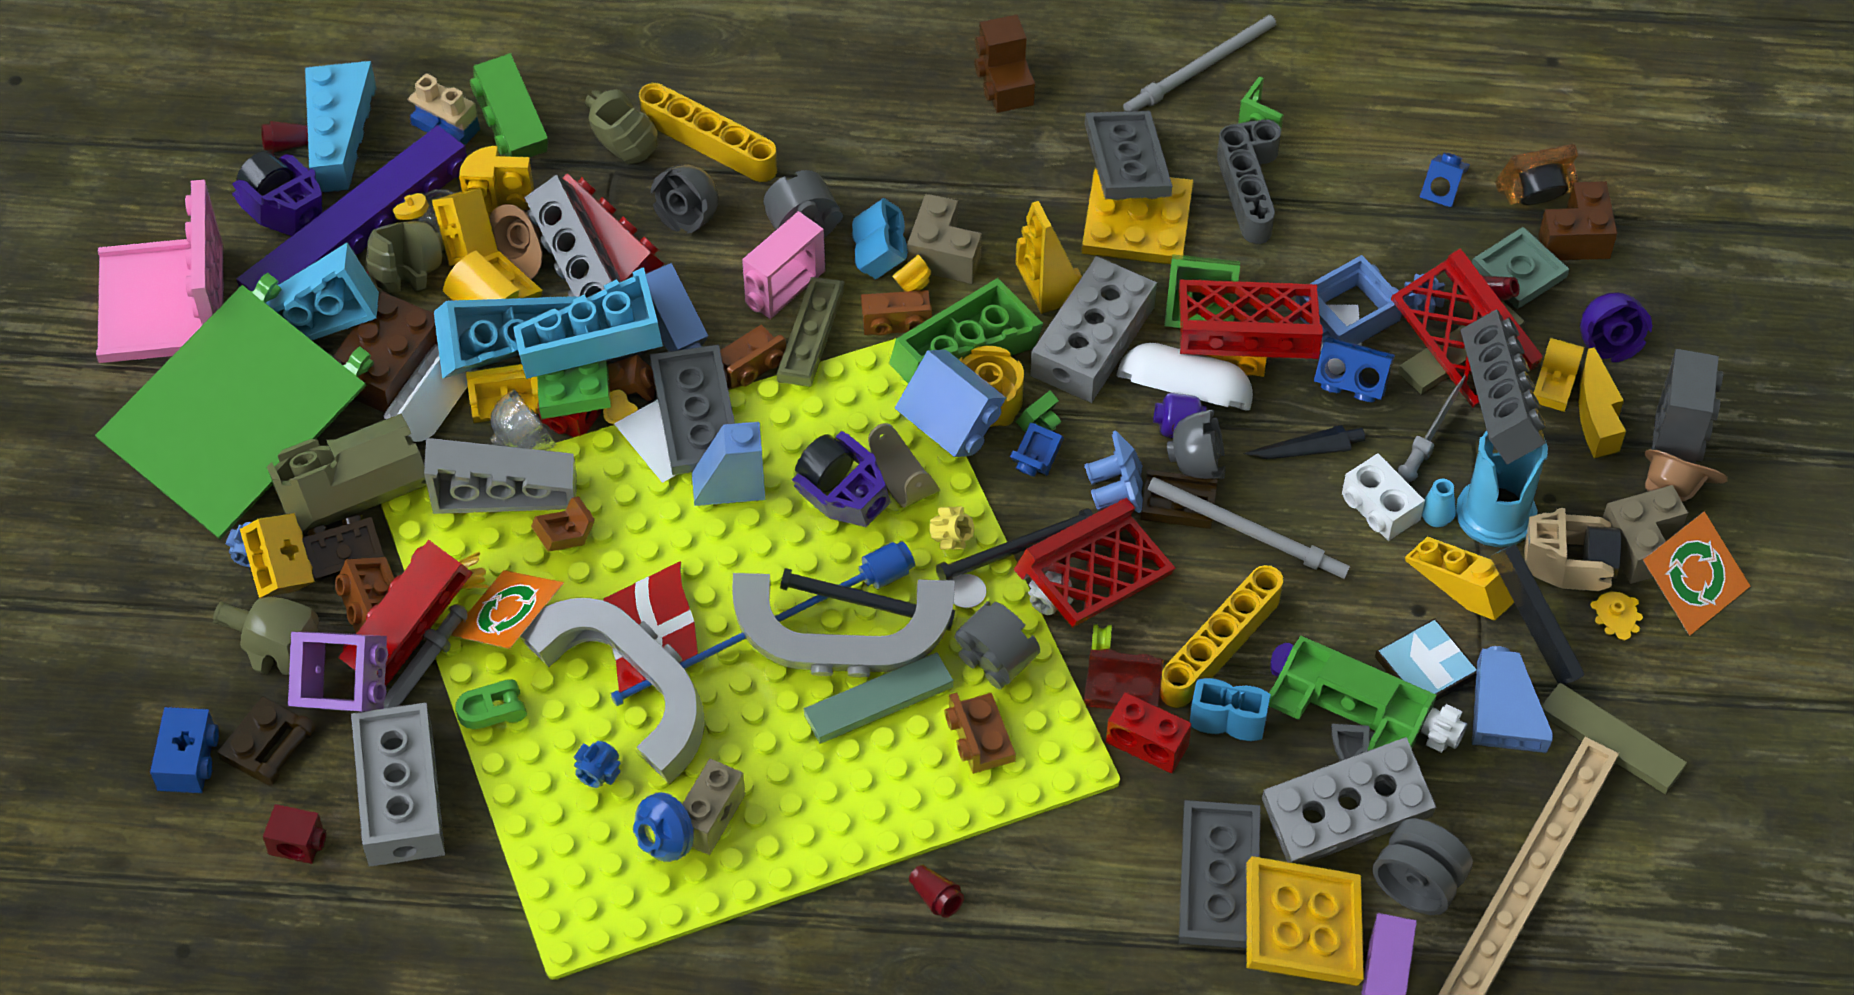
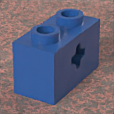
[150,707,219,793]

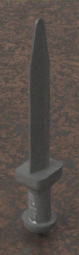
[384,605,467,709]

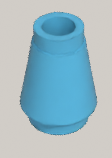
[1422,479,1456,527]

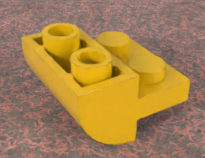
[459,146,534,216]
[443,250,543,301]

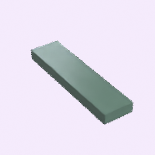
[804,652,954,744]

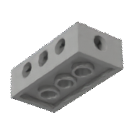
[1031,256,1157,403]
[351,703,445,867]
[1262,737,1436,865]

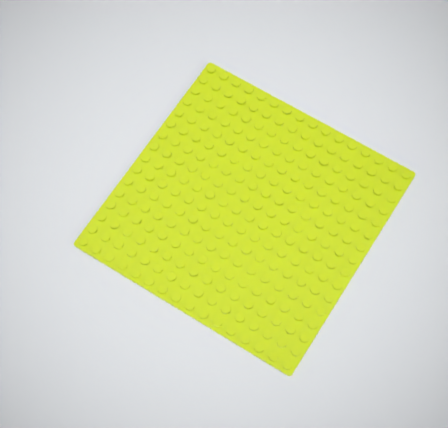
[381,338,1120,980]

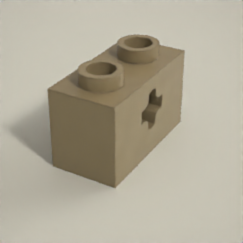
[682,758,745,855]

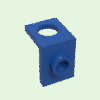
[1420,153,1470,207]

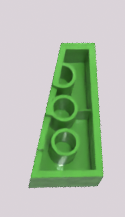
[889,278,1043,384]

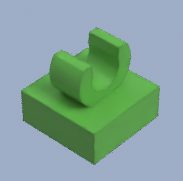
[1016,391,1061,432]

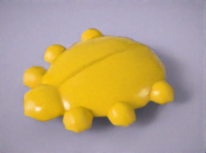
[1590,591,1643,641]

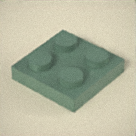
[1472,227,1569,309]

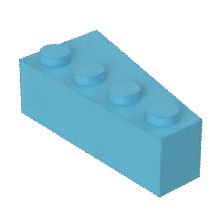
[305,61,376,192]
[266,243,379,340]
[513,267,663,379]
[434,296,578,379]

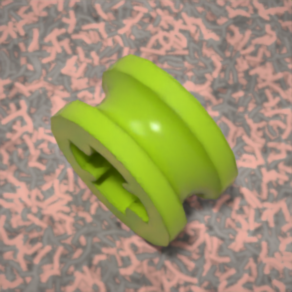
[1091,624,1112,658]

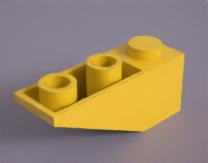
[1404,536,1514,620]

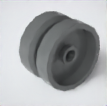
[1373,818,1473,915]

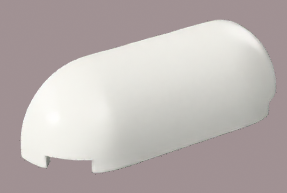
[1116,343,1253,410]
[384,344,477,442]

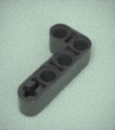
[1217,120,1281,244]

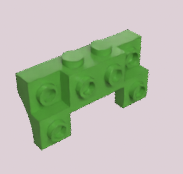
[1269,636,1437,751]

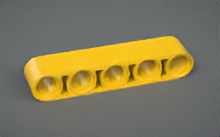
[639,83,777,182]
[1160,565,1283,708]

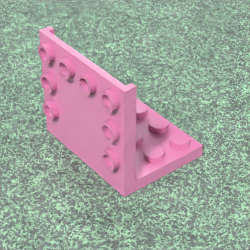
[96,180,224,363]

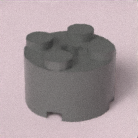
[763,170,843,238]
[954,601,1040,690]

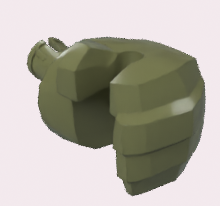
[585,89,658,165]
[366,221,445,292]
[213,597,319,675]

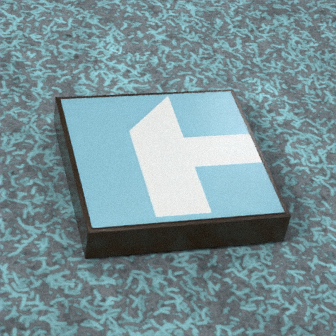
[1375,618,1477,701]

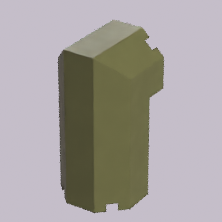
[267,414,427,535]

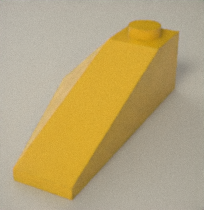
[1016,201,1082,314]

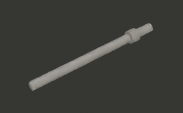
[1123,15,1276,112]
[1147,477,1350,579]

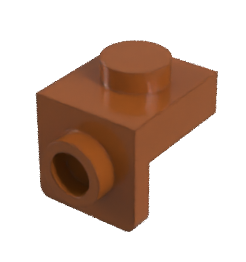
[608,355,655,402]
[531,496,594,552]

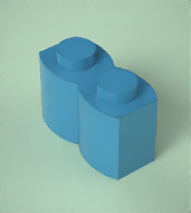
[852,198,907,279]
[1189,678,1270,741]

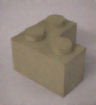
[907,194,982,284]
[1603,485,1688,584]

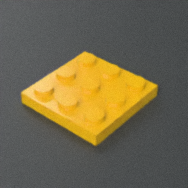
[1082,168,1193,264]
[1246,856,1363,986]

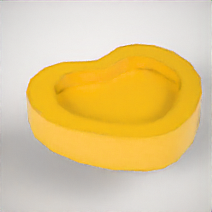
[393,193,428,220]
[603,389,638,425]

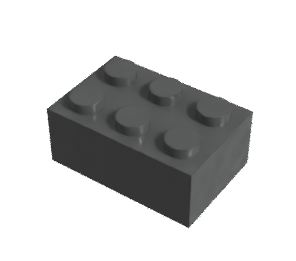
[1650,349,1723,464]

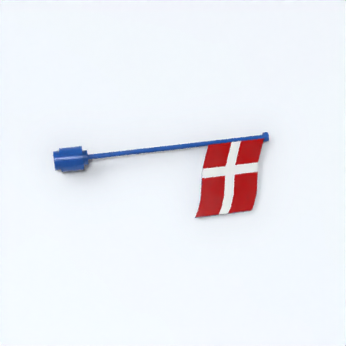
[603,541,915,706]

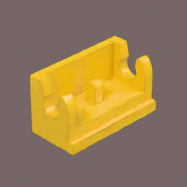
[432,188,498,266]
[466,364,539,423]

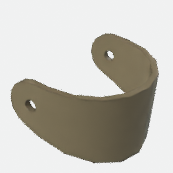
[868,423,941,508]

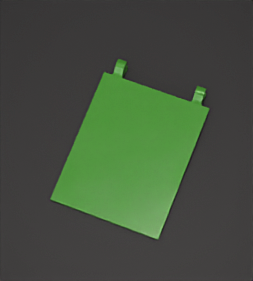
[95,272,374,539]

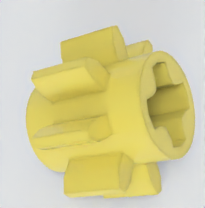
[930,506,974,550]

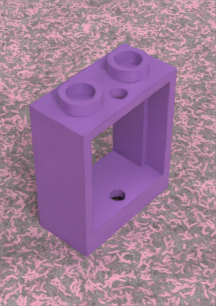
[288,632,388,711]
[1361,913,1416,995]

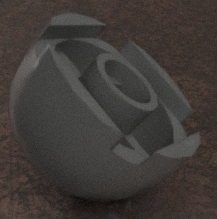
[651,164,718,233]
[1167,410,1226,480]

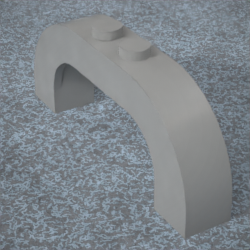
[732,573,955,677]
[520,598,704,784]

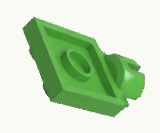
[538,360,611,419]

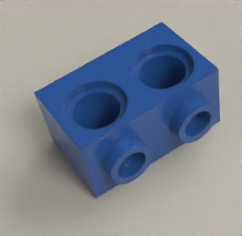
[1314,337,1395,402]

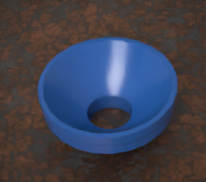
[633,792,694,862]

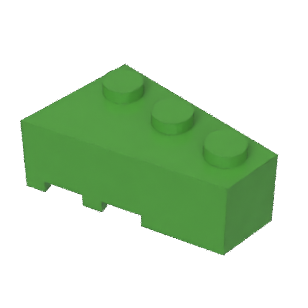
[470,53,548,158]

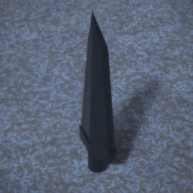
[1243,425,1365,459]

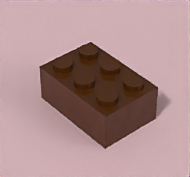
[332,292,438,413]

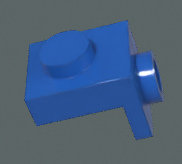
[1010,422,1064,477]

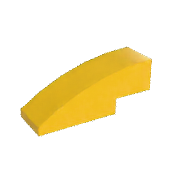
[1578,347,1626,458]

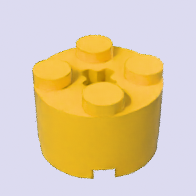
[959,346,1024,427]

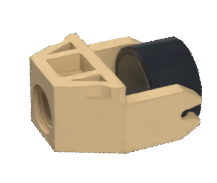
[1524,508,1621,591]

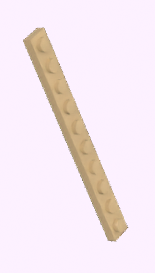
[1438,737,1619,995]

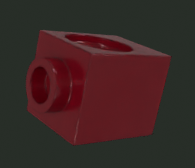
[262,804,327,864]

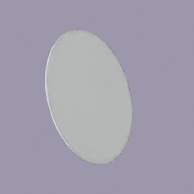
[953,574,986,608]

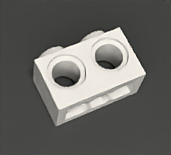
[1342,453,1425,541]

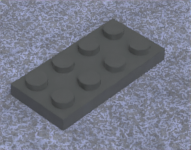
[1085,111,1172,200]
[650,344,735,475]
[1178,800,1260,948]

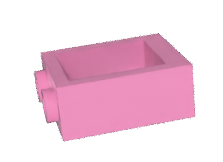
[742,211,825,319]

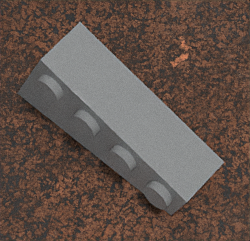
[424,438,577,514]

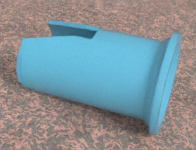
[1456,430,1548,548]

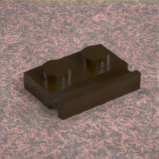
[1140,470,1218,529]

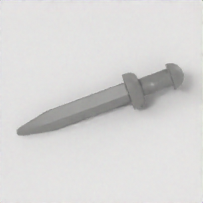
[1398,375,1466,482]

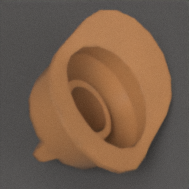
[489,204,543,280]
[1645,449,1728,502]

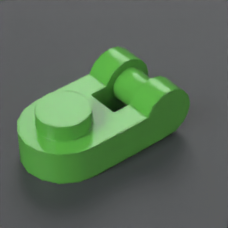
[455,679,527,729]

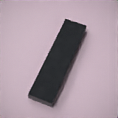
[1490,544,1585,685]

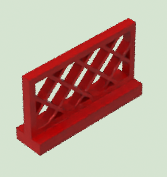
[1391,248,1543,408]
[1179,280,1323,359]
[1013,497,1176,628]

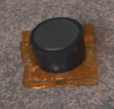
[1495,144,1579,206]

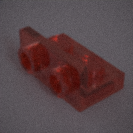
[1084,649,1164,710]

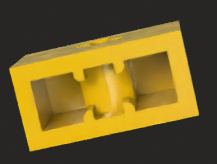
[240,513,314,598]

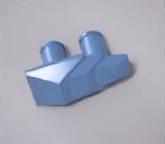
[1085,431,1143,513]

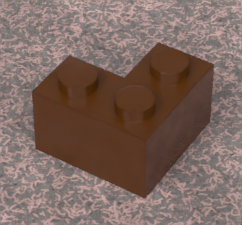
[975,15,1035,113]
[1539,181,1617,260]

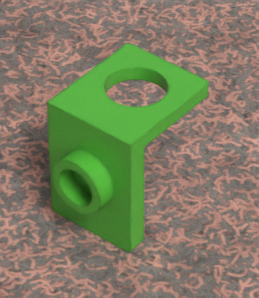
[1239,76,1283,128]

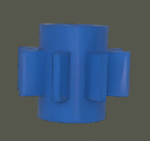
[573,741,621,788]

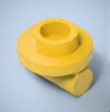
[892,254,931,292]

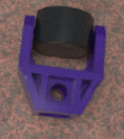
[232,151,322,236]
[792,431,891,527]

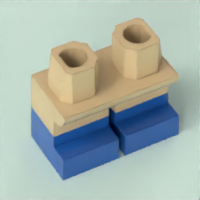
[408,74,480,145]

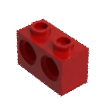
[1106,692,1192,774]

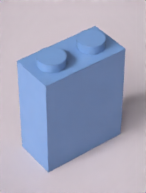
[895,350,1006,457]

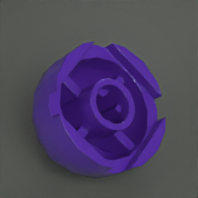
[1580,292,1653,362]

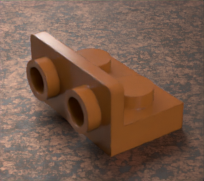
[861,290,932,335]
[720,324,786,389]
[335,557,394,633]
[945,692,1016,774]

